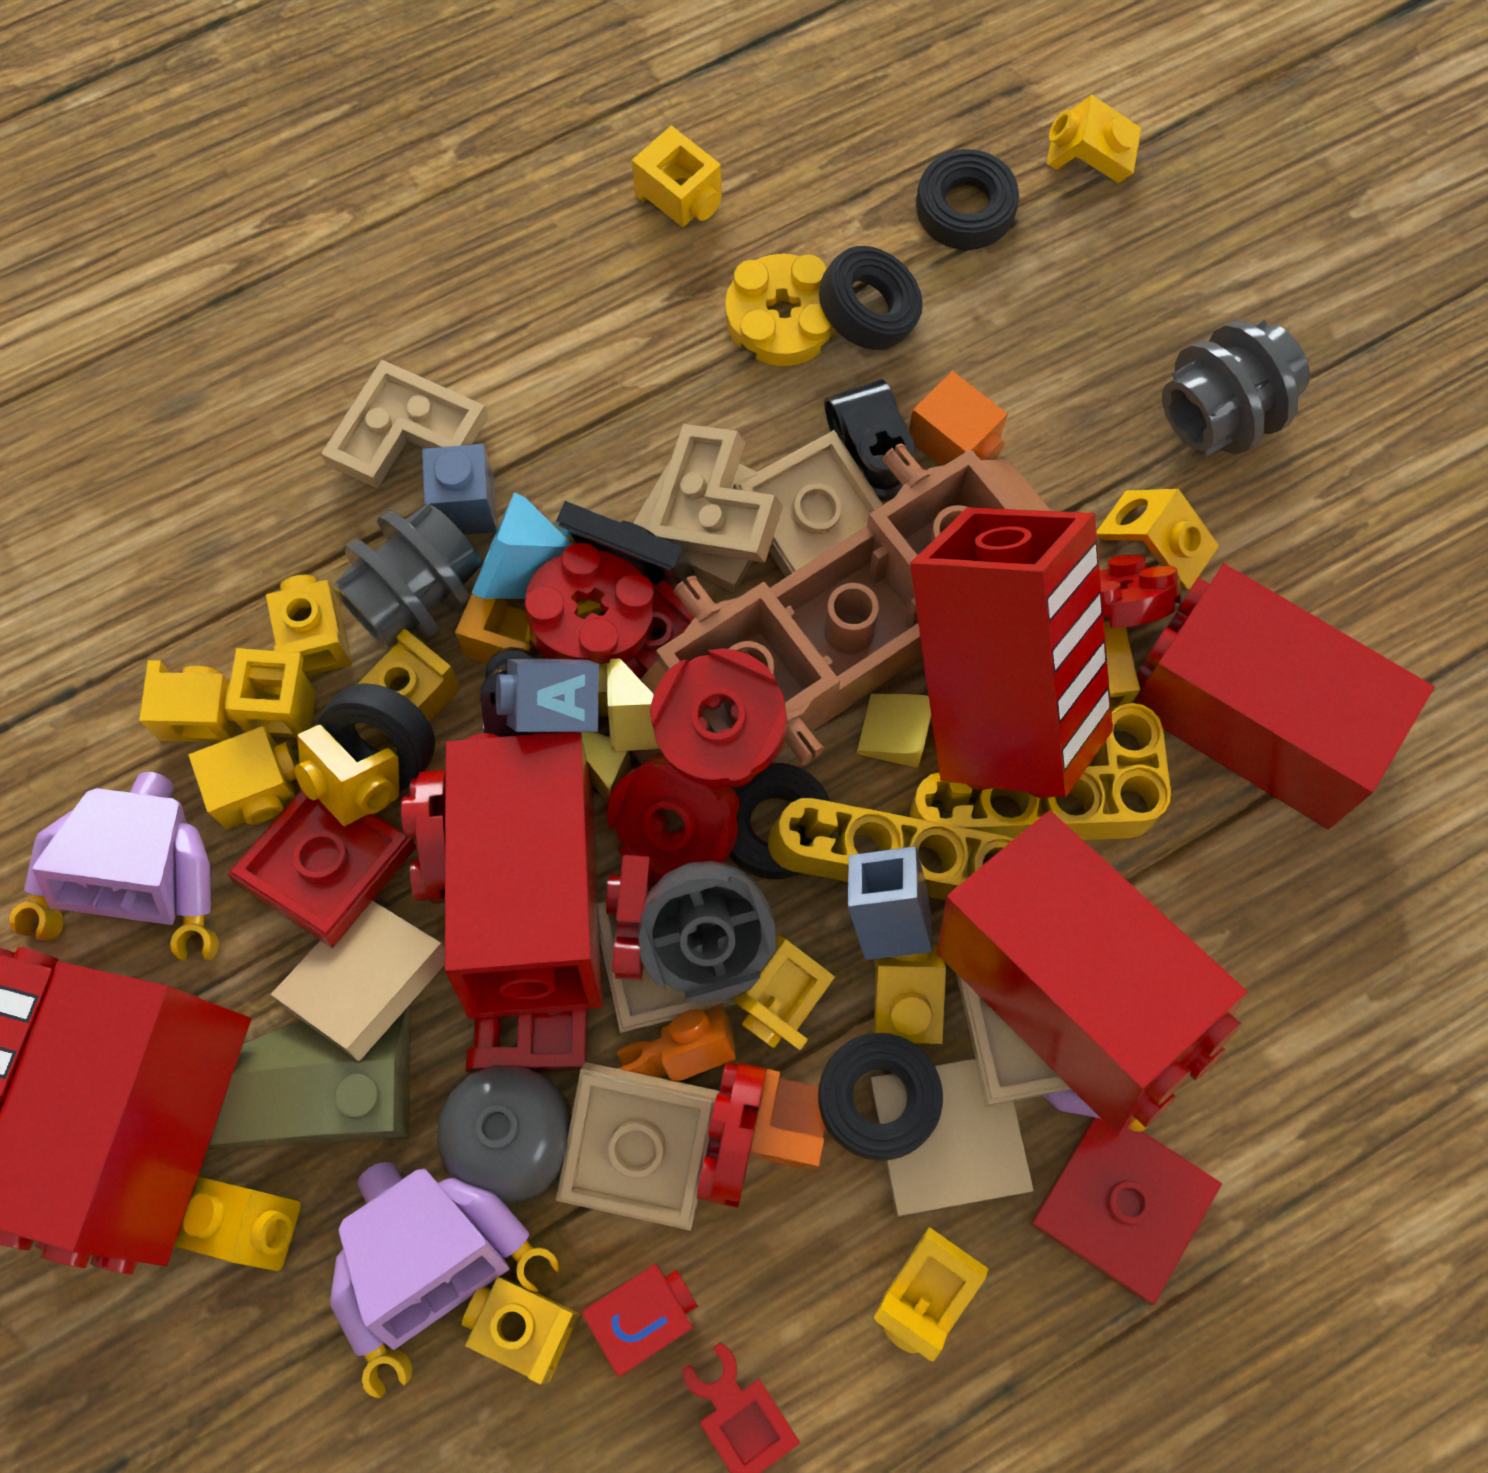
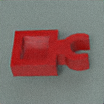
[606,855,654,981]
[682,1342,800,1473]

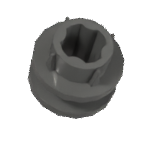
[1162,319,1310,456]
[332,503,483,648]

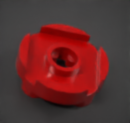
[525,543,654,665]
[1100,555,1181,629]
[650,648,788,787]
[607,753,740,883]
[401,769,446,904]
[696,1062,767,1208]

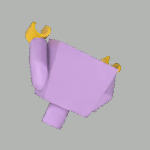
[9,772,219,961]
[330,1162,559,1398]

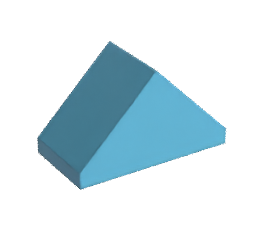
[472,492,572,599]

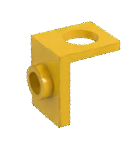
[1097,489,1219,590]

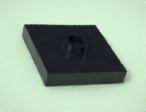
[556,501,697,589]

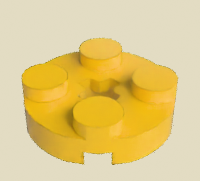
[725,254,837,366]

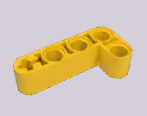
[910,703,1171,840]
[768,798,1014,900]

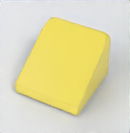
[607,658,659,751]
[856,694,931,768]
[581,732,632,804]

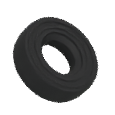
[916,149,1019,250]
[819,246,923,350]
[317,683,435,791]
[730,762,832,879]
[818,1033,943,1161]

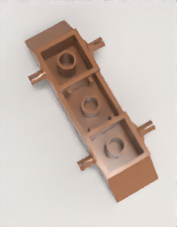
[608,444,1051,820]

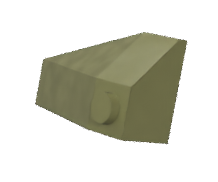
[207,1004,411,1150]

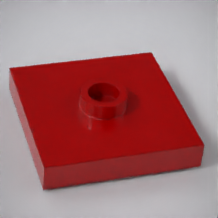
[227,790,416,948]
[1029,1117,1223,1305]

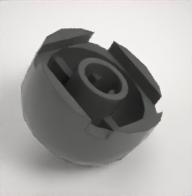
[638,861,777,1003]
[437,1065,572,1205]

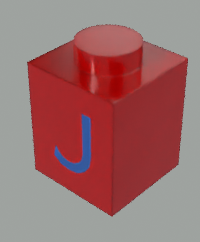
[581,1264,699,1377]

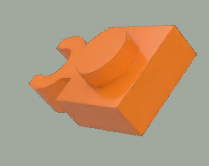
[617,1004,736,1082]

